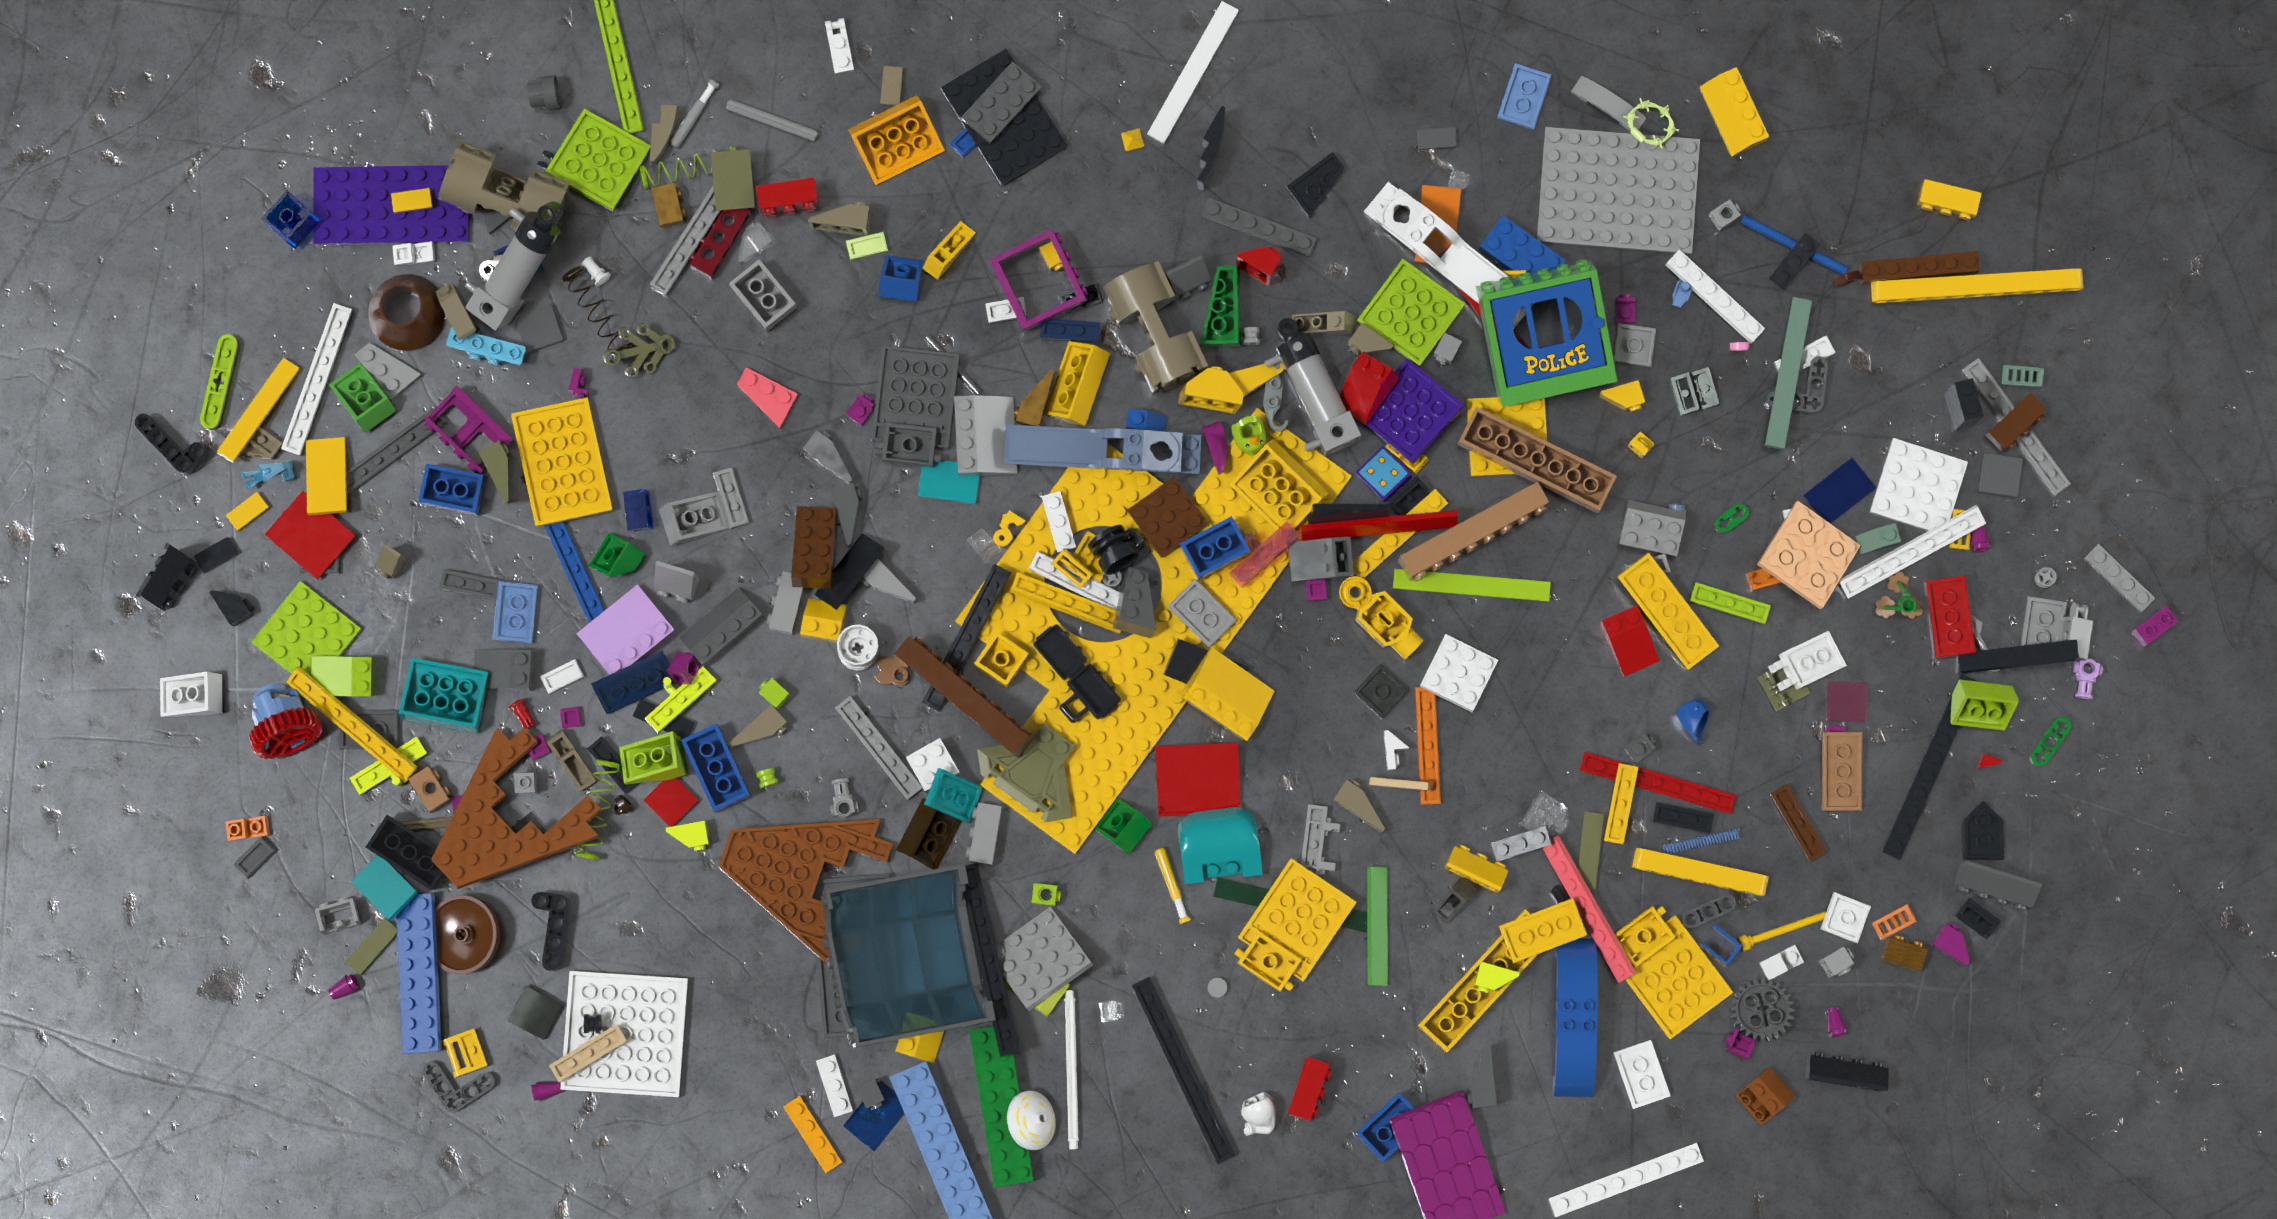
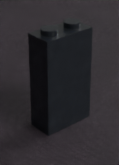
[1944,378,1984,431]

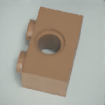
[408,766,451,813]

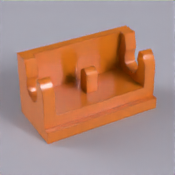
[1746,569,1784,592]

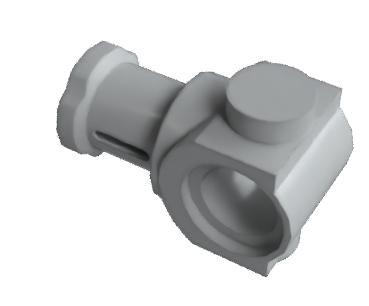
[830,778,859,818]

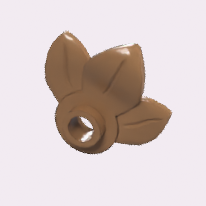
[875,655,910,686]

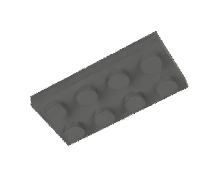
[961,61,1042,144]

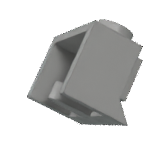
[315,897,362,935]

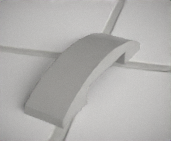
[1571,76,1646,131]

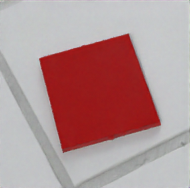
[264,491,356,580]

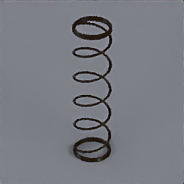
[561,266,634,357]

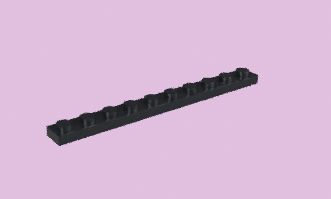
[1881,674,1979,861]
[963,863,1020,1058]
[1132,977,1235,1164]

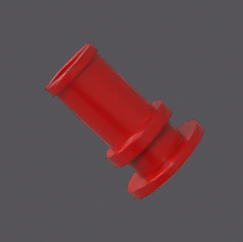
[508,698,535,729]

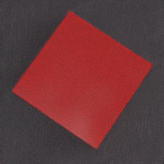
[644,778,699,827]

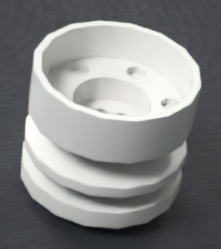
[837,625,879,671]

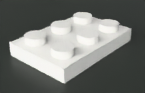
[1613,1040,1670,1109]

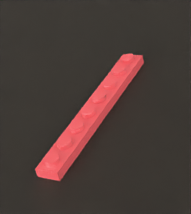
[1543,836,1636,983]

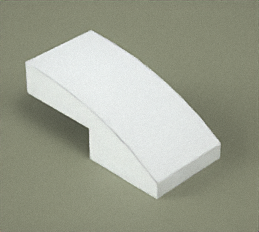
[393,241,436,265]

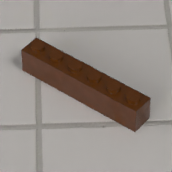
[1859,251,1980,285]

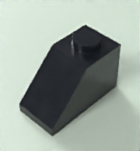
[209,590,253,627]

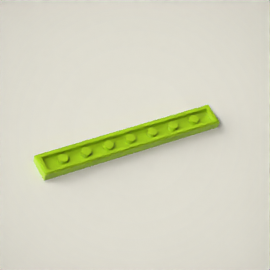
[594,0,644,135]
[1393,569,1551,602]

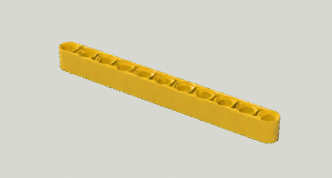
[1871,269,2084,303]

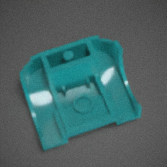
[1178,807,1263,885]

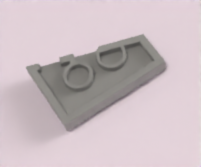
[355,342,422,400]

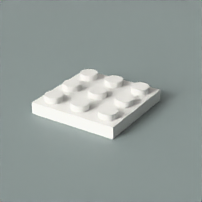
[1420,634,1498,713]

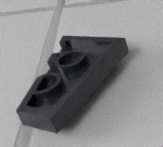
[1286,152,1344,218]

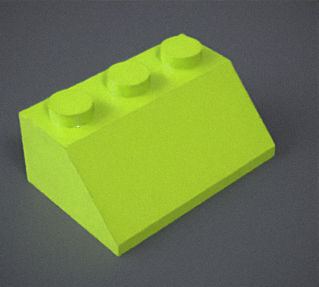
[1950,680,2019,731]

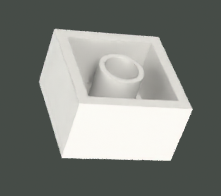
[906,738,960,793]

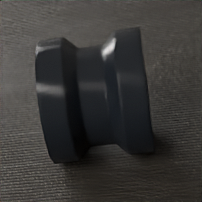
[584,1014,602,1034]

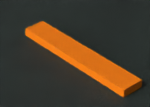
[1415,687,1441,805]

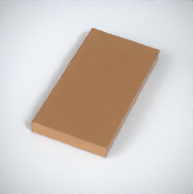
[1822,732,1862,811]

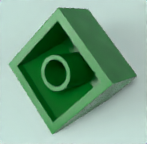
[1094,798,1152,855]

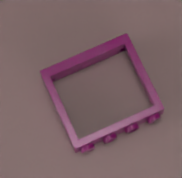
[989,229,1088,331]

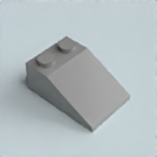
[659,491,730,546]
[654,561,700,603]

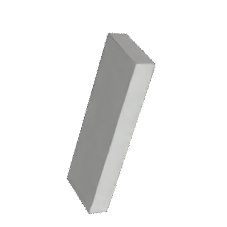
[713,467,749,529]

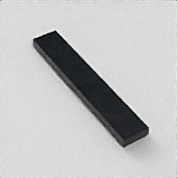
[1959,639,2079,674]

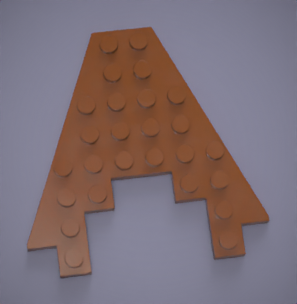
[718,819,893,965]

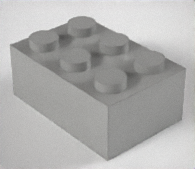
[729,260,797,332]
[1619,500,1686,556]

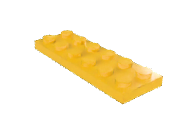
[1617,553,1719,670]

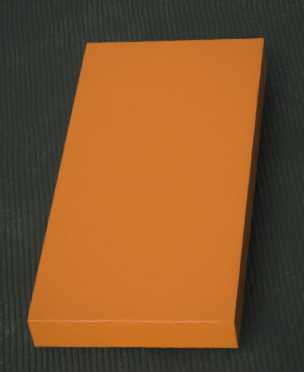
[1415,185,1461,264]

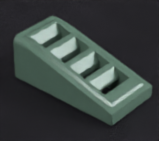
[2001,365,2044,389]

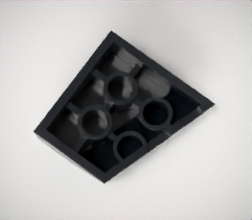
[137,543,197,611]

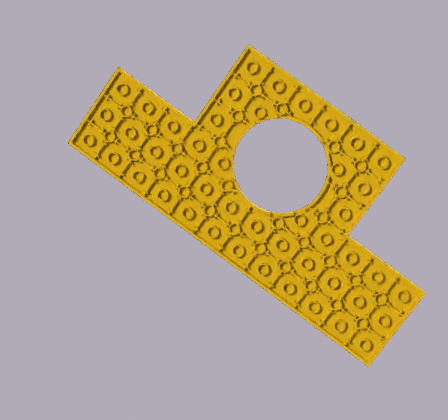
[955,408,1352,854]

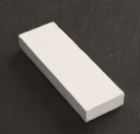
[1774,335,1836,372]

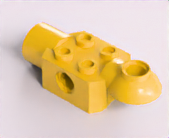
[1339,576,1424,660]

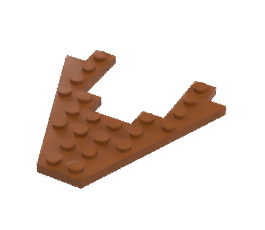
[431,727,602,889]

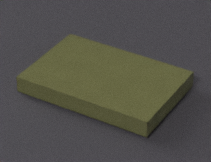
[711,149,755,211]

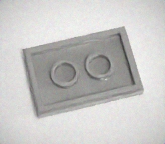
[1168,579,1237,648]
[2020,596,2067,646]

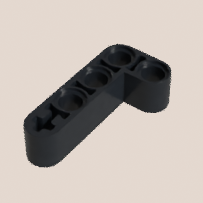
[134,413,209,475]
[531,892,570,972]

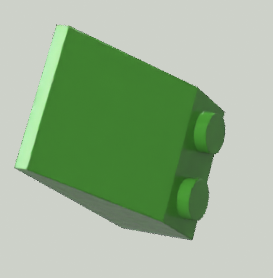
[329,362,396,433]

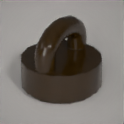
[613,795,633,815]

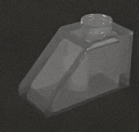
[738,223,774,266]

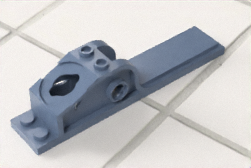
[1004,424,1201,474]

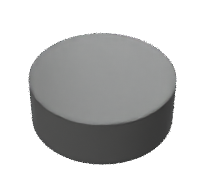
[1208,978,1227,998]

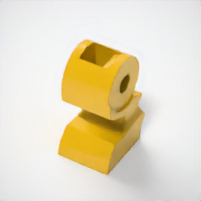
[993,510,1027,548]

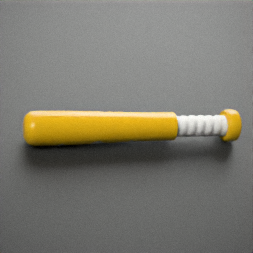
[1155,848,1191,924]

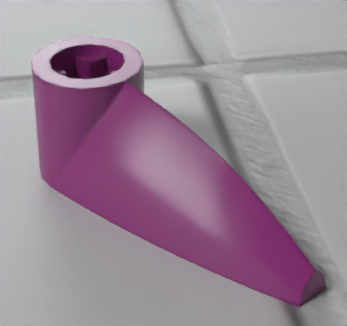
[1202,421,1227,475]

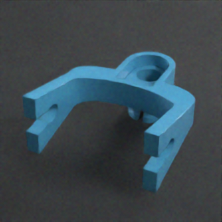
[241,460,296,489]

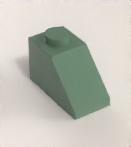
[1855,523,1901,555]

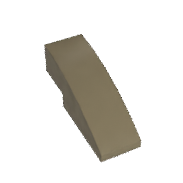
[650,105,679,165]
[546,729,596,792]

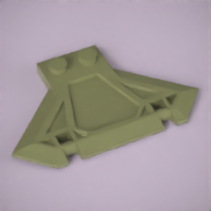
[977,723,1076,822]

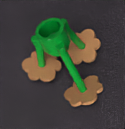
[1876,571,1923,619]

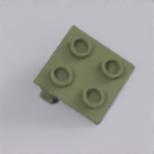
[1757,668,1810,712]

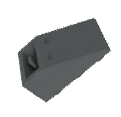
[1288,537,1354,582]

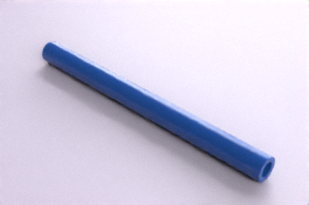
[1740,214,1849,275]

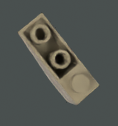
[1292,311,1355,335]

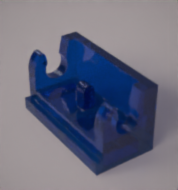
[623,489,654,532]

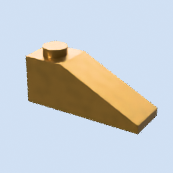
[1014,370,1055,426]

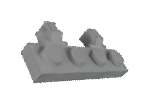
[1301,804,1341,876]

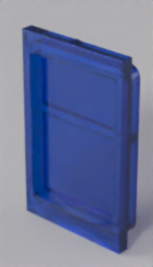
[1803,458,1876,524]

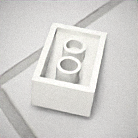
[160,672,223,717]

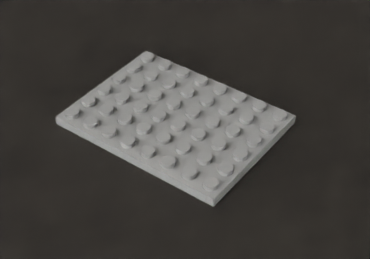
[1537,127,1700,255]

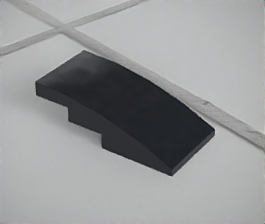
[1197,106,1225,191]

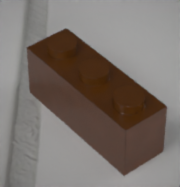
[1986,393,2047,452]

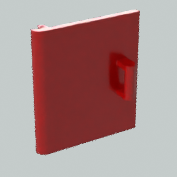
[1155,742,1241,817]

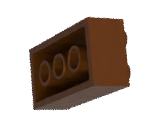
[791,506,837,589]

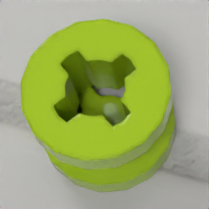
[756,768,779,789]

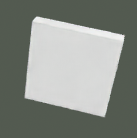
[1820,892,1871,943]

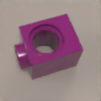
[667,653,701,685]

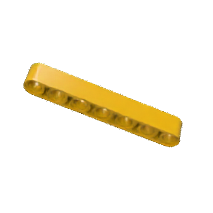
[1632,848,1769,896]

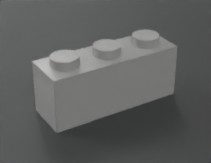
[767,571,805,635]
[966,803,1002,866]

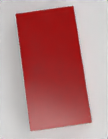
[1926,576,1976,659]

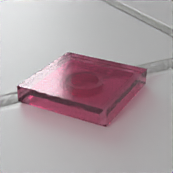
[1826,682,1867,723]

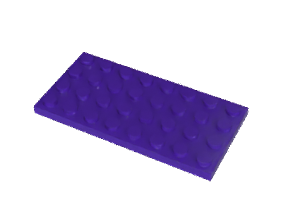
[313,165,469,245]

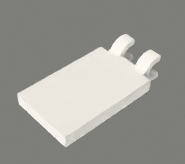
[1768,631,1847,691]

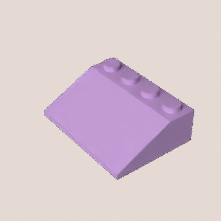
[576,584,674,675]

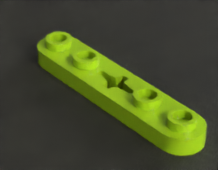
[200,334,238,430]

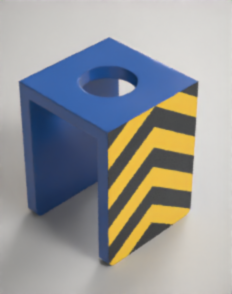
[1698,924,1742,967]

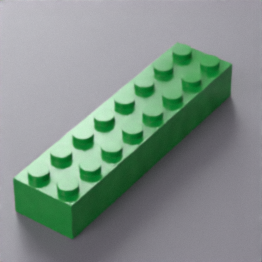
[969,1026,1034,1188]

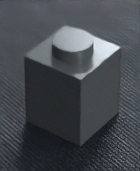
[857,1078,885,1111]

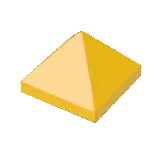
[1121,128,1145,152]

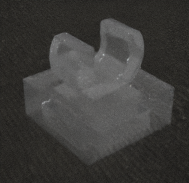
[1099,1000,1123,1023]

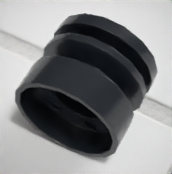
[1088,524,1140,575]

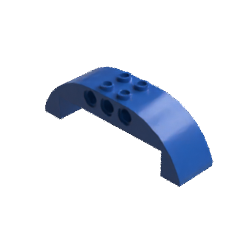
[1553,938,1598,1097]

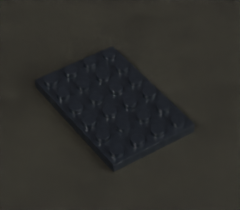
[940,49,1067,186]

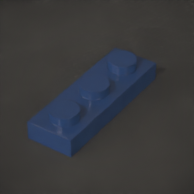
[1040,319,1100,343]

